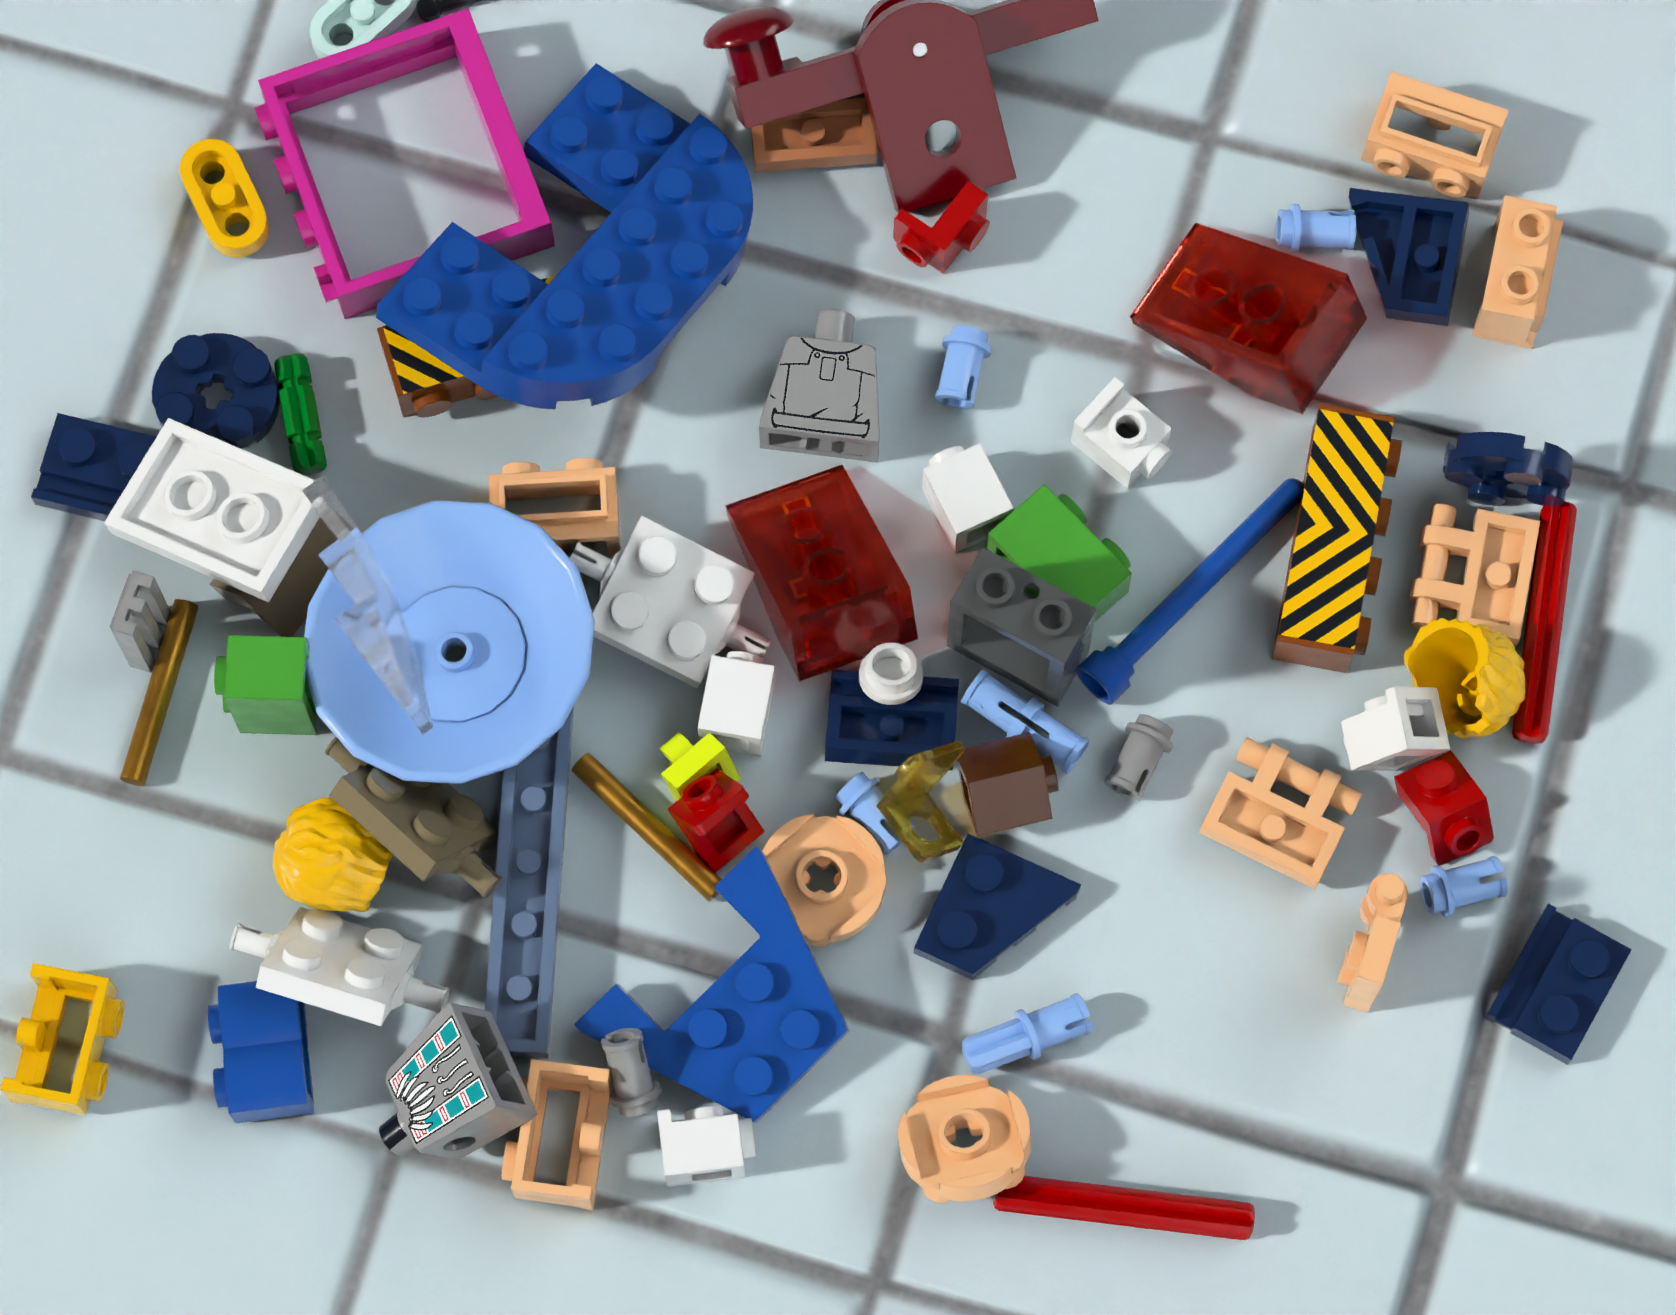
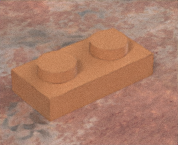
[751,97,877,173]

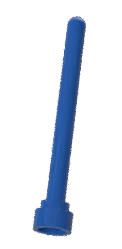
[1076,478,1304,705]

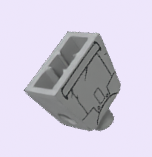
[759,309,880,463]

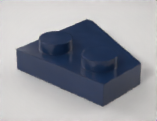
[1348,188,1469,326]
[913,834,1081,980]

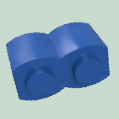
[208,981,314,1123]

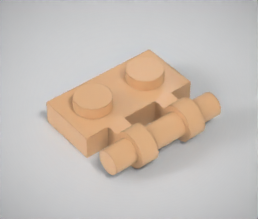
[1408,504,1540,647]
[1199,737,1363,890]
[1337,873,1408,1013]

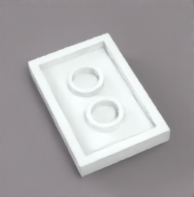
[104,418,333,603]

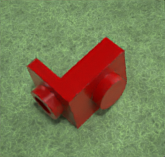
[893,181,990,274]
[1394,750,1494,865]
[667,769,765,872]

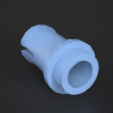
[1276,204,1356,253]
[935,325,992,409]
[835,772,917,855]
[1420,856,1508,917]

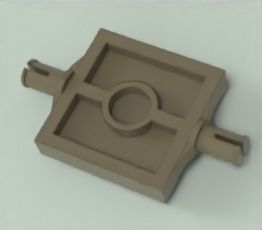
[325,737,503,898]

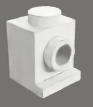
[1071,377,1172,489]
[1341,686,1450,771]
[657,1107,756,1187]

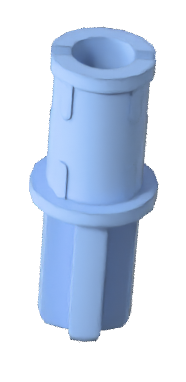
[962,993,1093,1074]

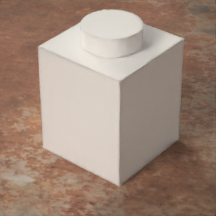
[922,443,1014,554]
[697,651,775,756]

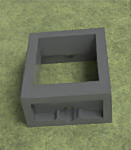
[947,547,1097,707]

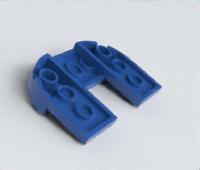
[376,63,753,410]

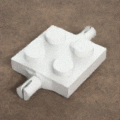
[570,515,772,688]
[229,907,450,1026]

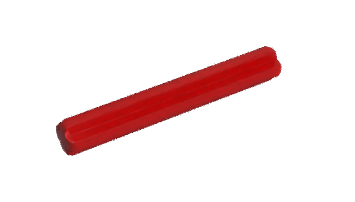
[1512,501,1577,744]
[993,1176,1255,1240]

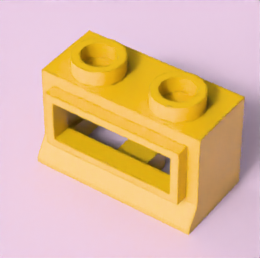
[0,963,125,1116]

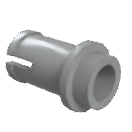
[1104,714,1174,801]
[601,1028,661,1117]

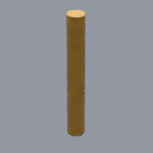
[120,599,199,786]
[571,753,722,902]

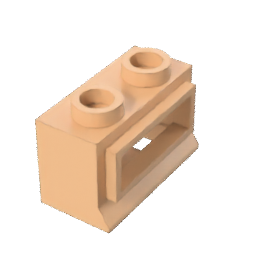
[1361,71,1509,199]
[1472,195,1563,349]
[488,458,621,557]
[502,1059,613,1211]

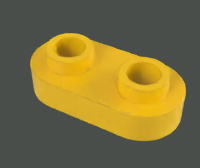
[180,139,269,258]

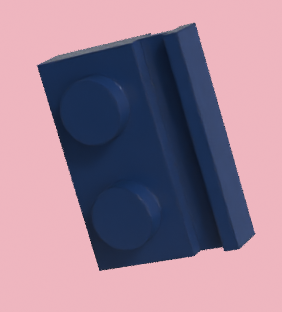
[31,413,156,521]
[825,670,959,771]
[1484,903,1632,1065]

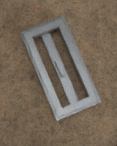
[110,570,171,673]

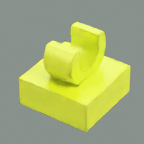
[659,732,741,802]

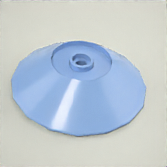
[304,500,595,784]

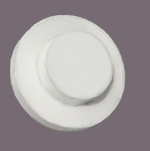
[859,643,923,705]

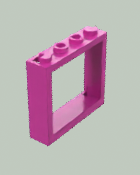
[254,8,555,319]

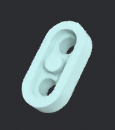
[309,0,417,59]

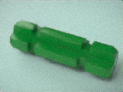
[274,353,327,475]

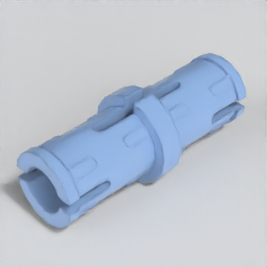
[961,669,1089,774]

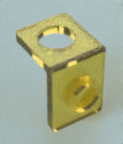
[877,741,966,862]

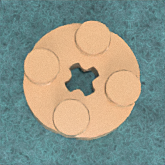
[763,814,886,947]
[898,1075,1031,1203]

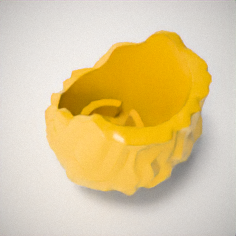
[1404,618,1525,739]
[273,797,392,912]

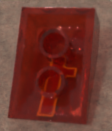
[1130,223,1367,414]
[725,465,918,682]

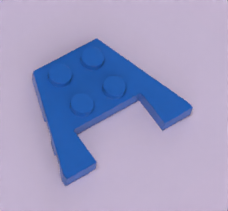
[574,846,850,1122]

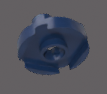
[152,333,280,449]
[1443,432,1573,506]

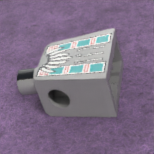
[379,1002,538,1159]

